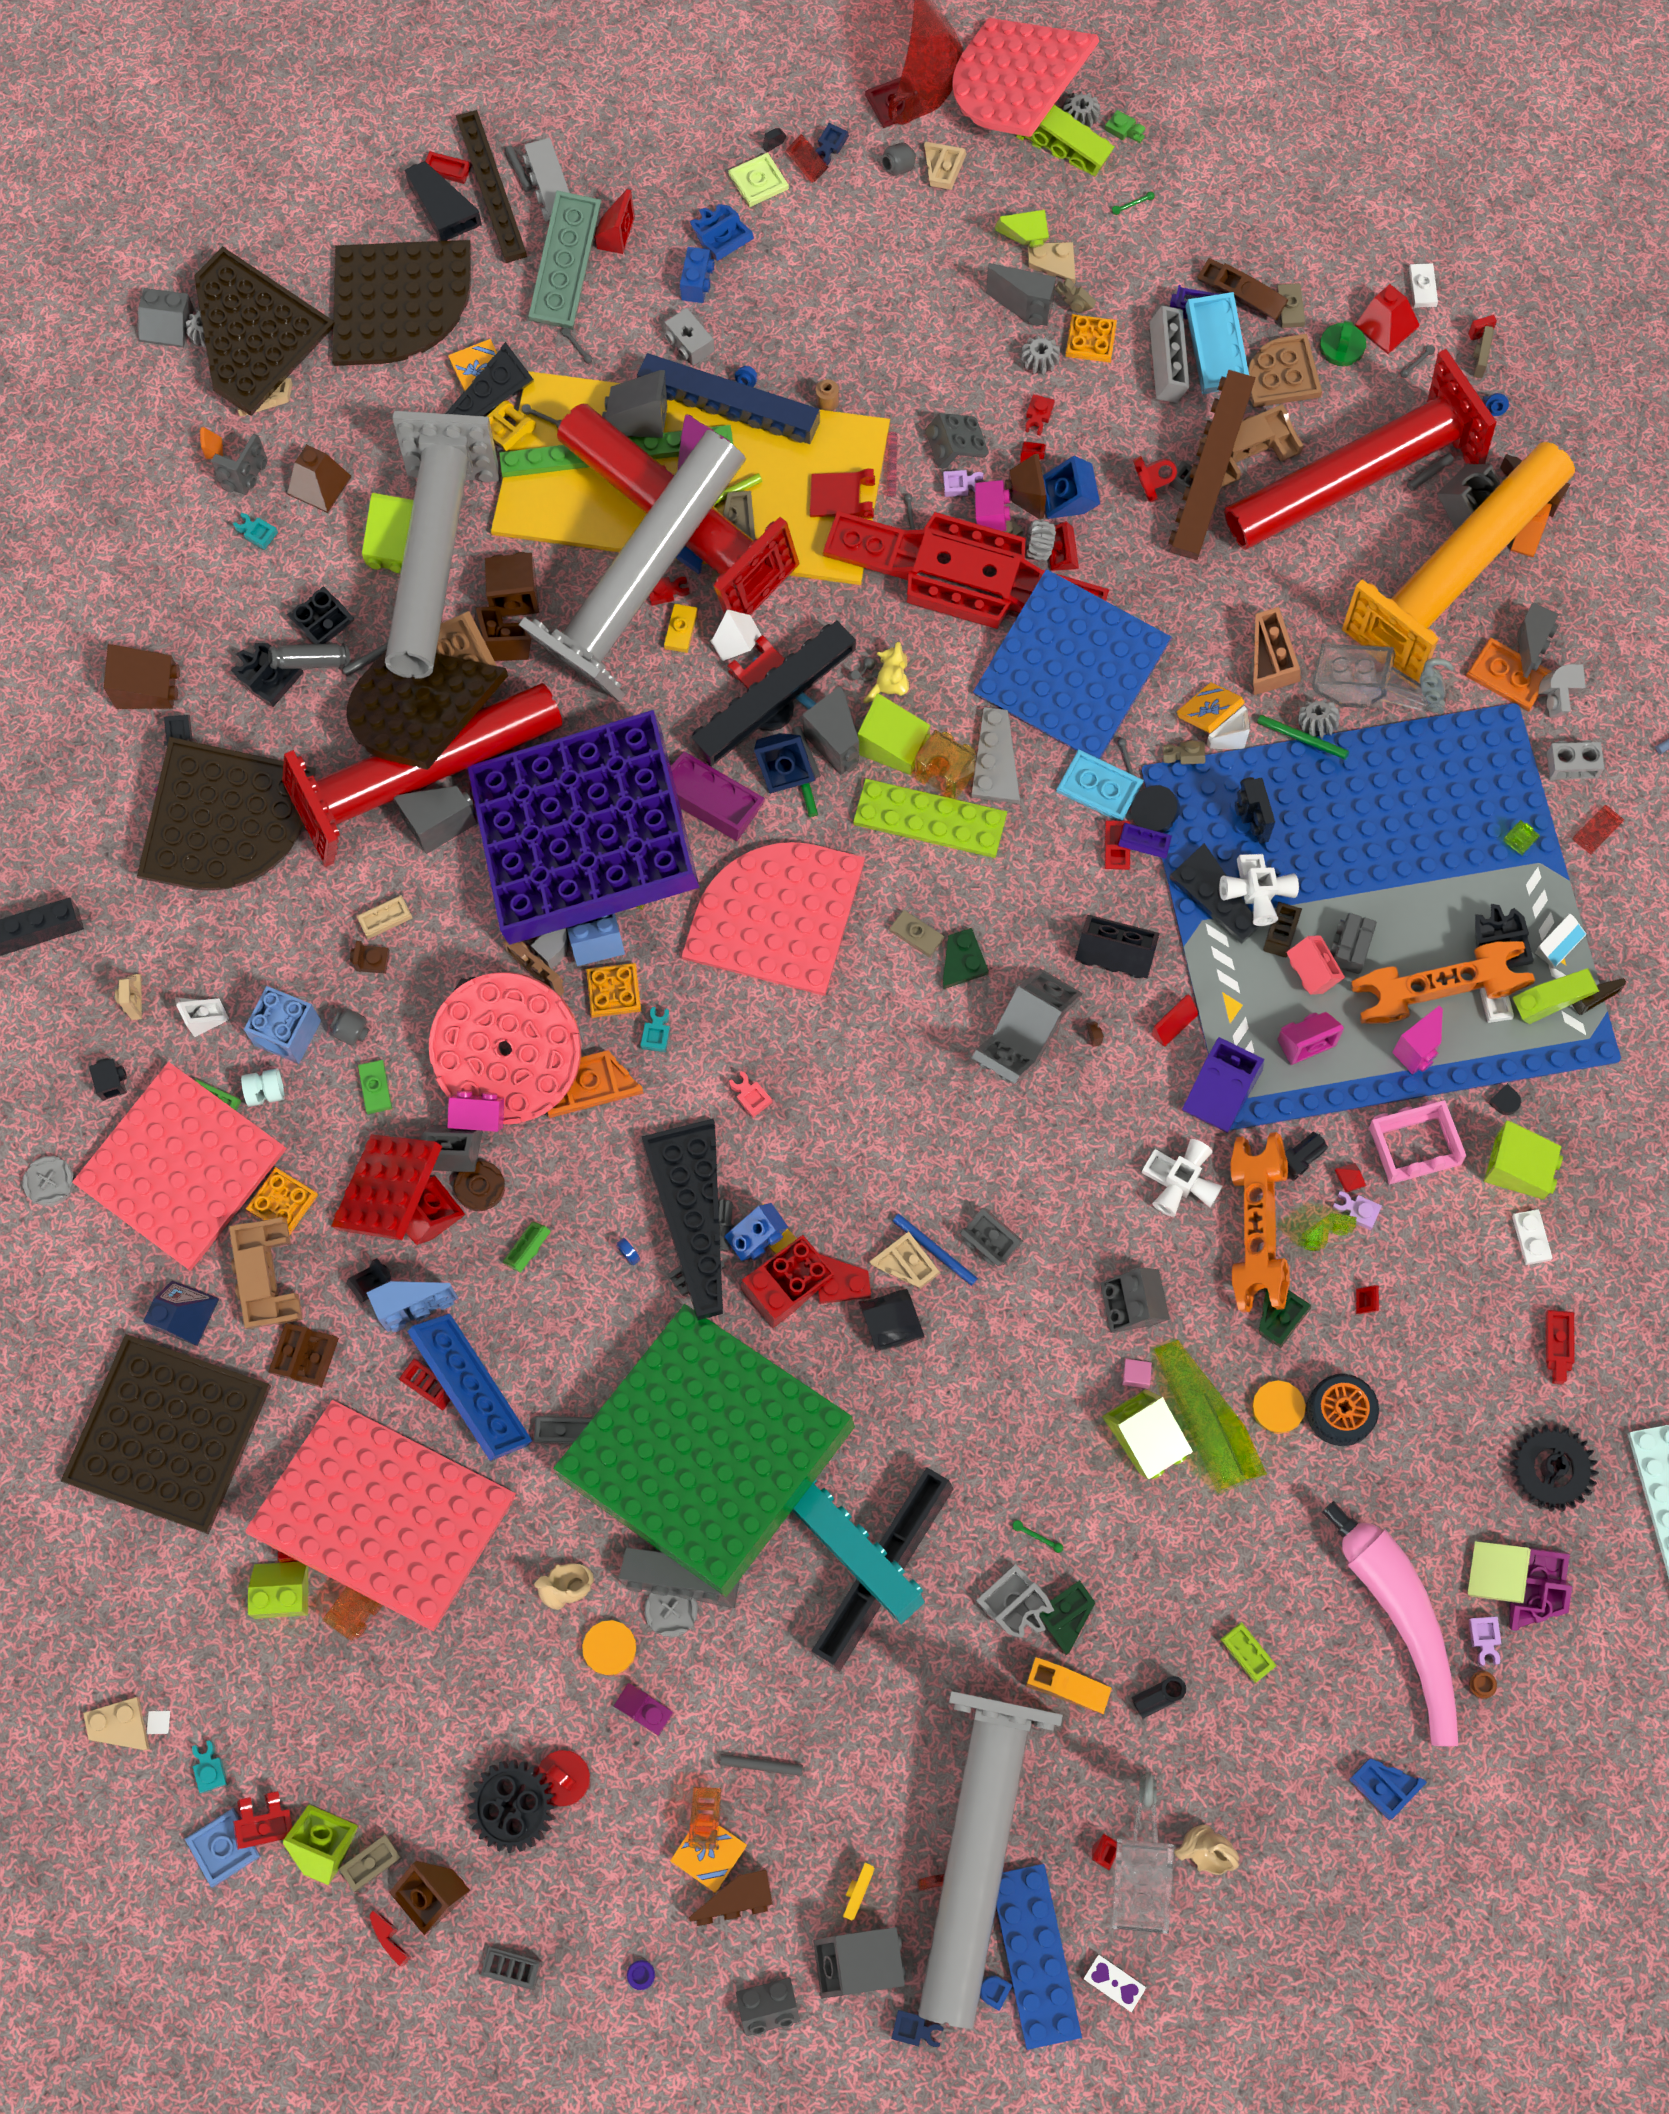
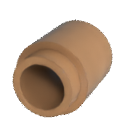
[816,379,839,411]

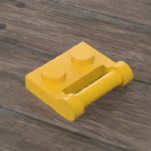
[487,400,536,452]

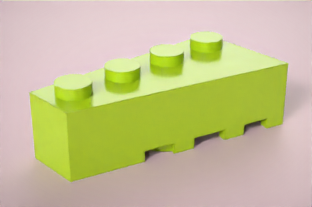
[1016,105,1115,177]

